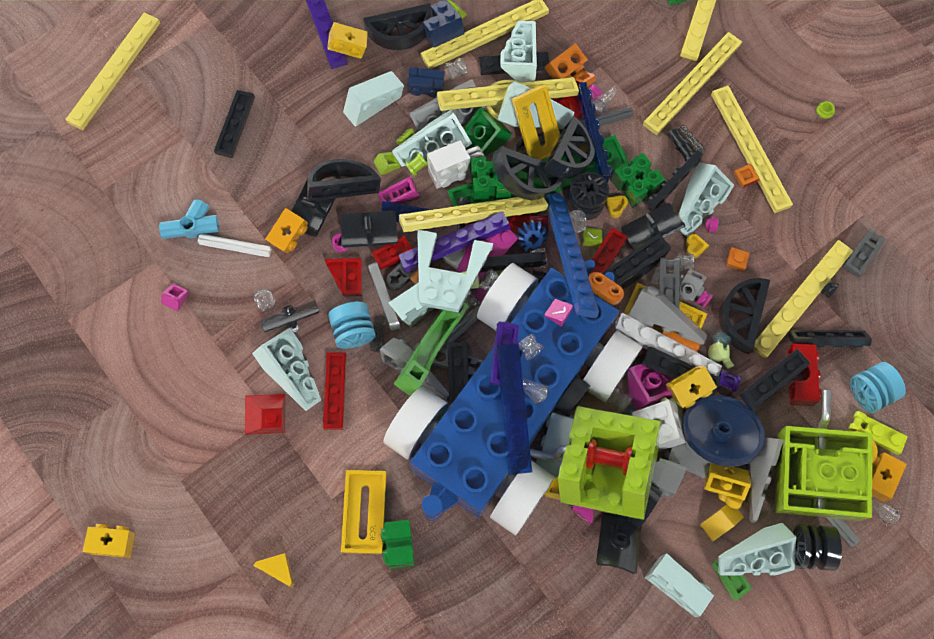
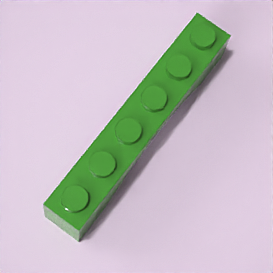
[394,302,469,396]

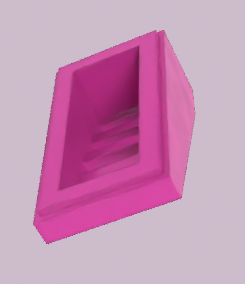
[378,177,420,209]

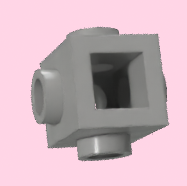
[680,268,707,301]

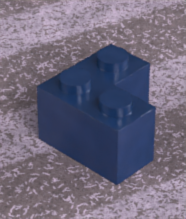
[423,0,464,48]

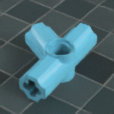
[159,199,220,239]

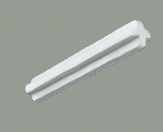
[198,234,272,257]

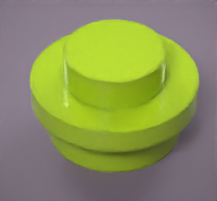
[816,101,835,119]

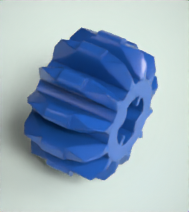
[516,220,548,253]

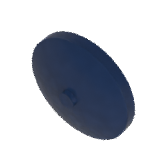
[682,395,765,467]

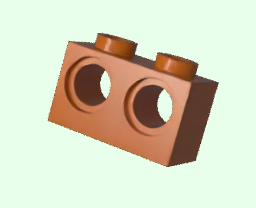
[544,43,588,79]

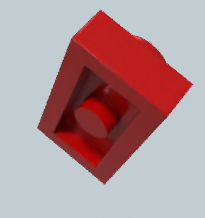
[372,236,412,270]

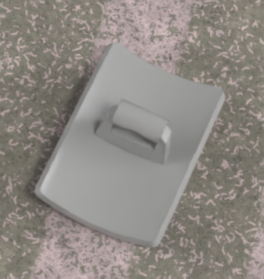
[669,413,710,478]

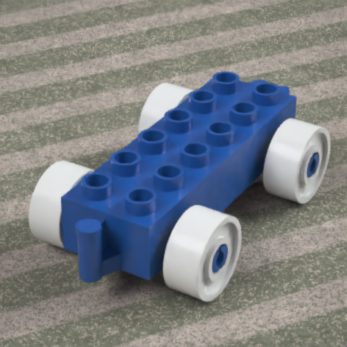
[383,260,643,536]

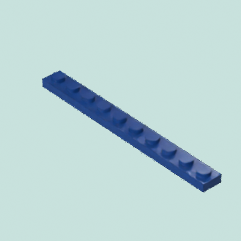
[545,193,599,318]

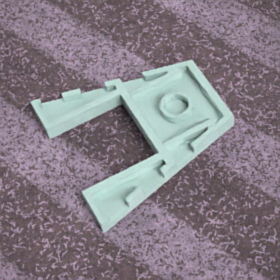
[418,230,493,312]

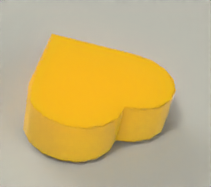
[606,195,628,218]
[685,234,709,259]
[718,493,743,509]

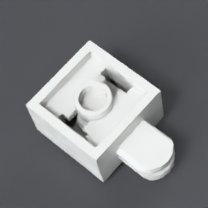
[427,140,485,189]
[632,400,687,452]

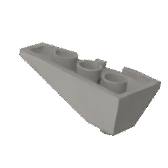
[747,438,783,524]

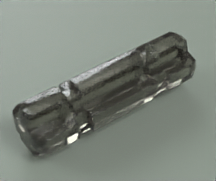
[678,125,705,153]
[370,315,387,353]

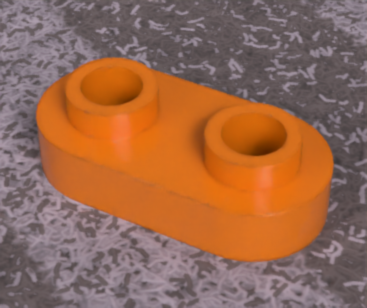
[589,272,624,305]

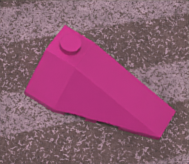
[456,229,518,291]
[628,364,674,411]

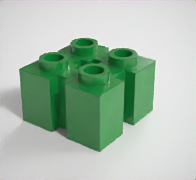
[611,153,666,208]
[470,157,511,202]
[381,520,415,570]

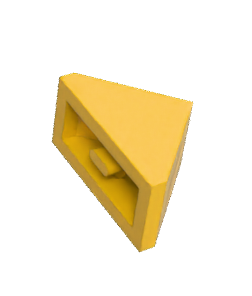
[700,504,744,542]
[253,553,295,588]

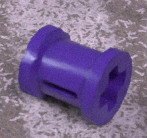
[718,369,741,392]

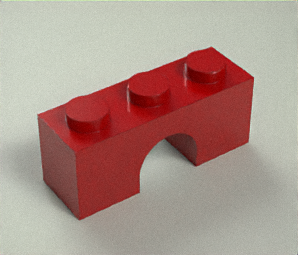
[787,344,822,406]

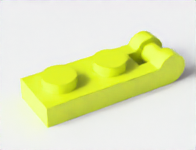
[848,411,908,455]

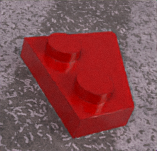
[325,258,362,296]

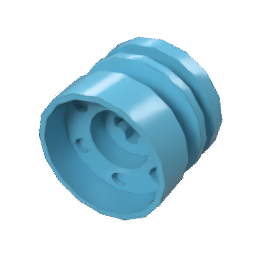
[328,302,376,349]
[850,362,906,413]

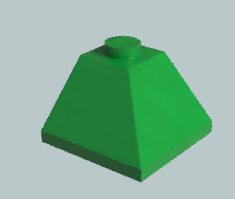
[463,107,512,156]

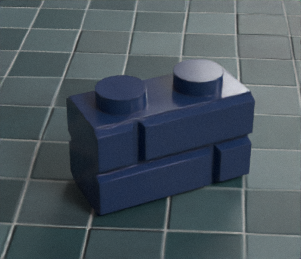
[407,67,445,98]

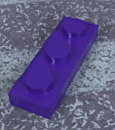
[490,321,519,388]

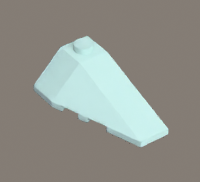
[501,21,537,82]
[497,81,574,129]
[392,110,472,167]
[678,162,734,237]
[252,328,321,411]
[718,523,796,575]

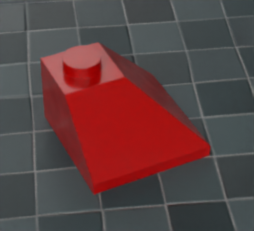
[245,394,286,435]

